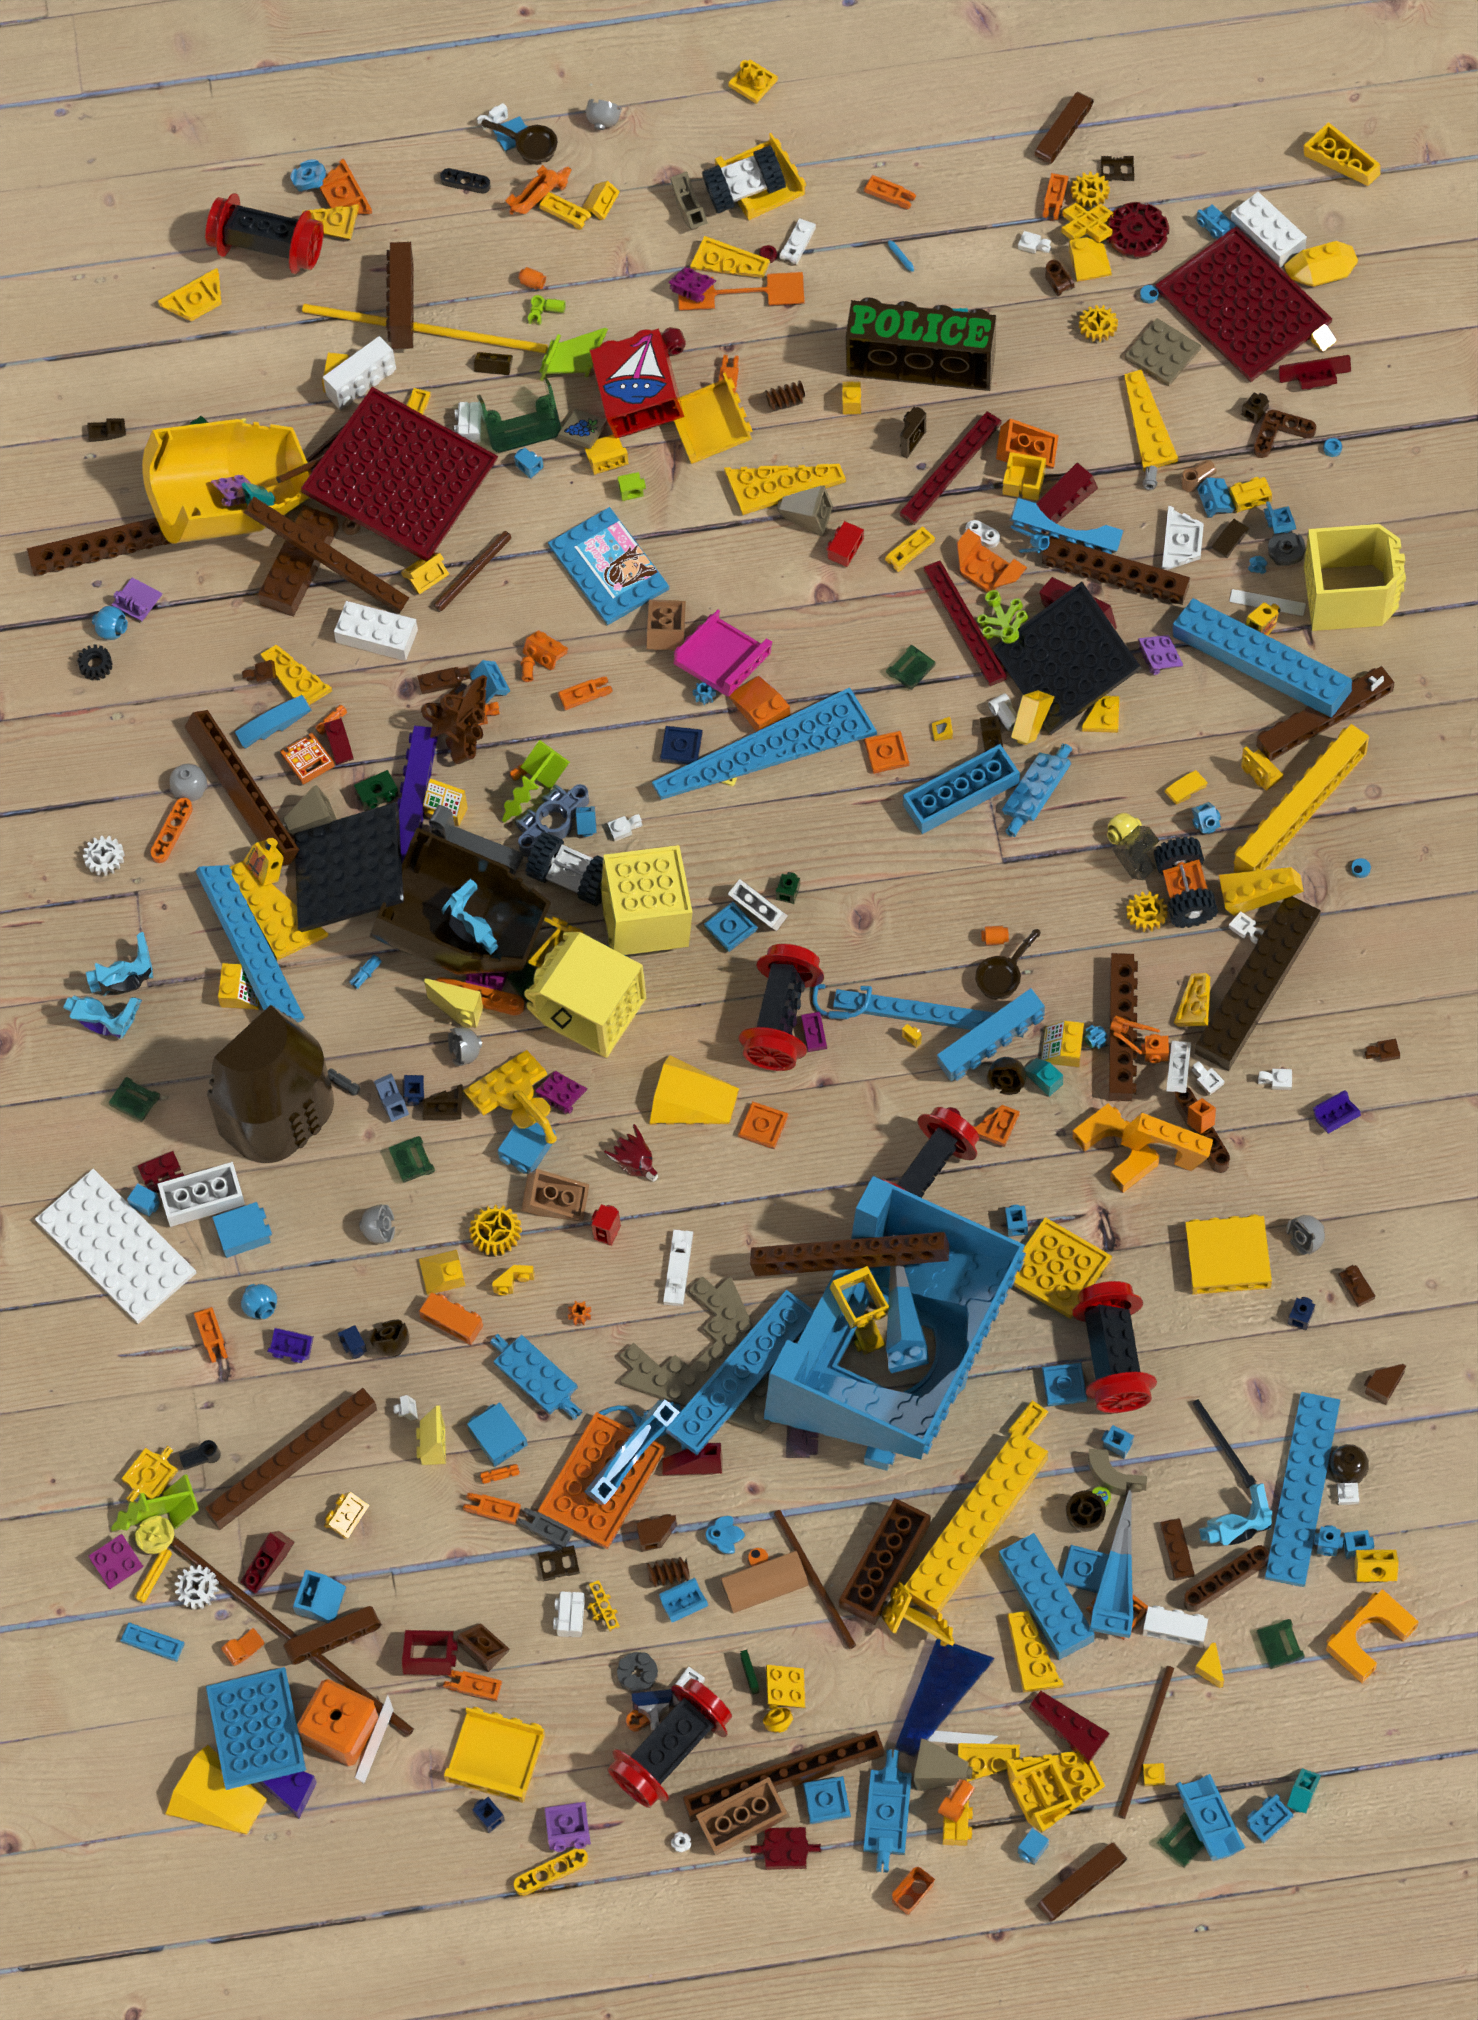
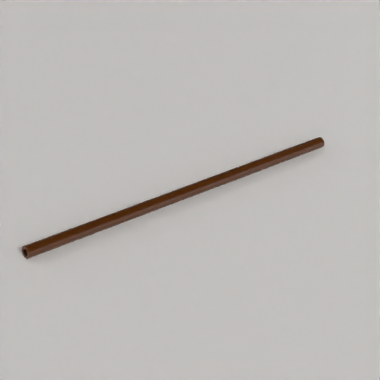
[170,1536,414,1737]

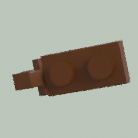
[417,667,470,694]

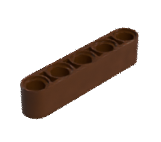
[1035,91,1094,164]
[1174,1087,1230,1173]
[1184,1545,1269,1612]
[283,1606,382,1665]
[1037,1842,1127,1922]

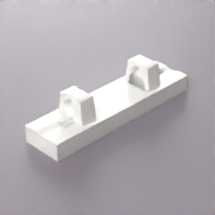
[1167,1041,1191,1093]
[663,1230,693,1307]

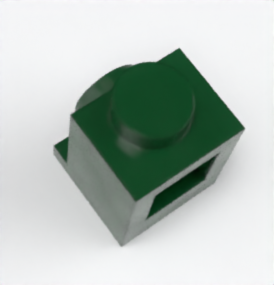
[776,872,801,904]

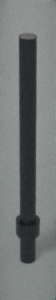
[1192,1399,1257,1489]

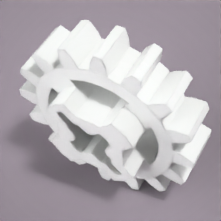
[83,836,125,876]
[175,1565,219,1610]

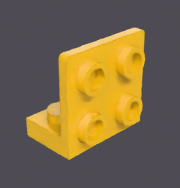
[584,434,629,475]
[1241,746,1283,791]

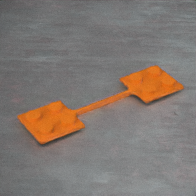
[678,272,805,310]

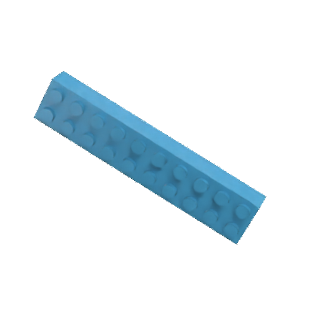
[1173,598,1352,718]

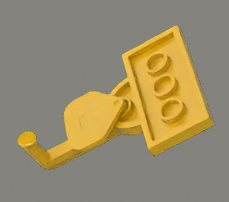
[463,1050,557,1144]

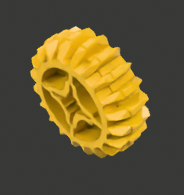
[469,1204,522,1257]

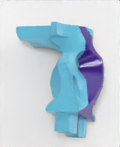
[63,995,142,1039]

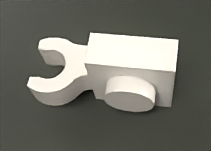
[477,103,508,130]
[1018,231,1051,254]
[608,814,643,841]
[1192,1061,1224,1096]
[1258,1069,1292,1090]

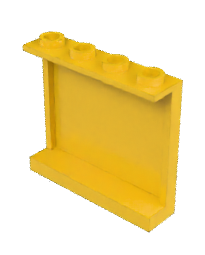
[715,133,806,221]
[674,373,753,464]
[1185,1214,1272,1295]
[444,1707,545,1803]

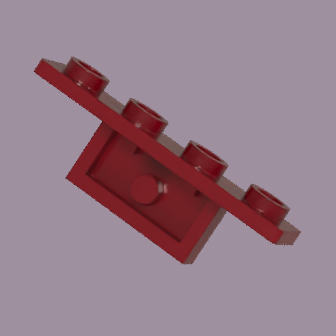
[1278,355,1351,389]

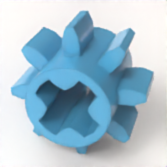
[693,682,716,705]
[1084,1025,1108,1049]

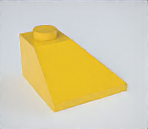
[1069,237,1112,282]
[419,1250,465,1295]

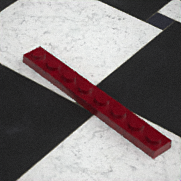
[900,411,1002,525]
[924,560,1007,687]

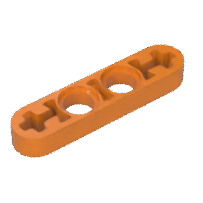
[151,798,193,863]

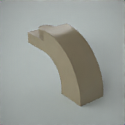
[669,172,708,229]
[1088,1449,1147,1496]

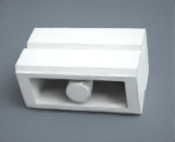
[454,402,481,443]
[553,1592,585,1638]

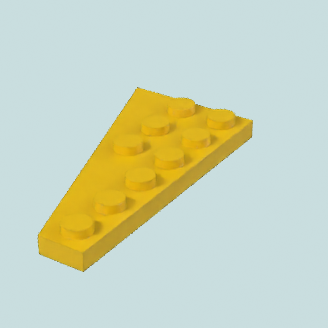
[724,464,846,515]
[229,861,328,961]

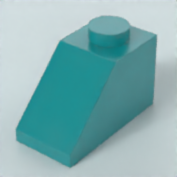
[241,482,276,506]
[1025,1058,1063,1097]
[1287,1768,1321,1814]

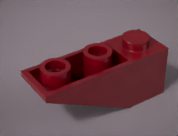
[662,1443,723,1475]
[240,1531,295,1594]

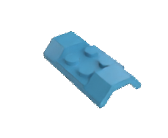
[1176,1774,1245,1861]

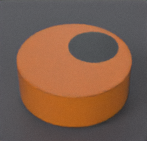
[748,1548,769,1567]

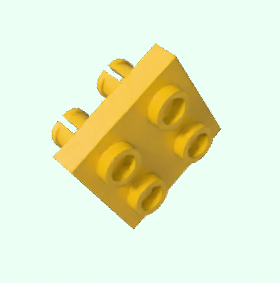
[728,59,778,104]

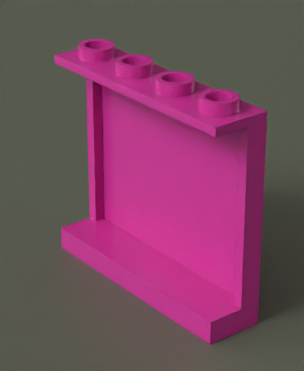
[674,609,772,697]

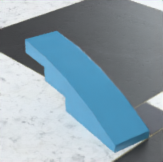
[235,695,312,748]

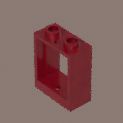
[402,1630,458,1675]

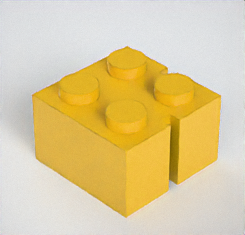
[1003,452,1046,501]

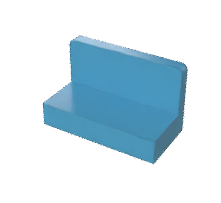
[470,660,510,703]

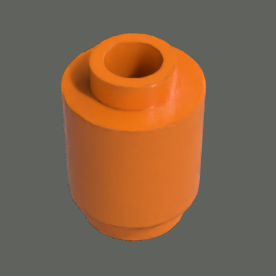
[518,267,546,290]
[981,925,1009,945]

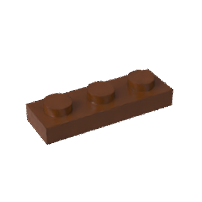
[1160,1518,1195,1581]

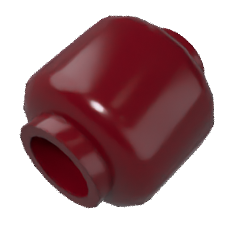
[662,327,686,355]

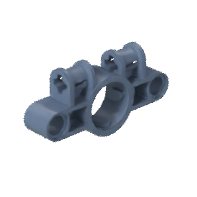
[515,784,589,857]

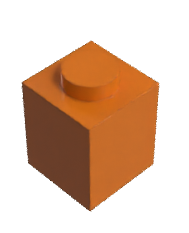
[1187,1098,1216,1134]

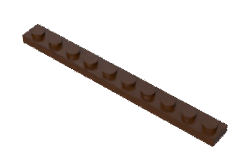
[243,497,409,614]

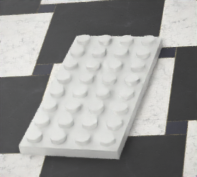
[35,1169,196,1324]

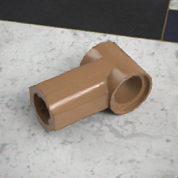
[1181,460,1217,492]

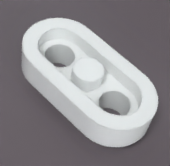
[966,520,1000,548]

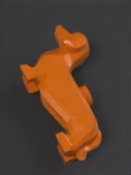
[505,165,572,215]

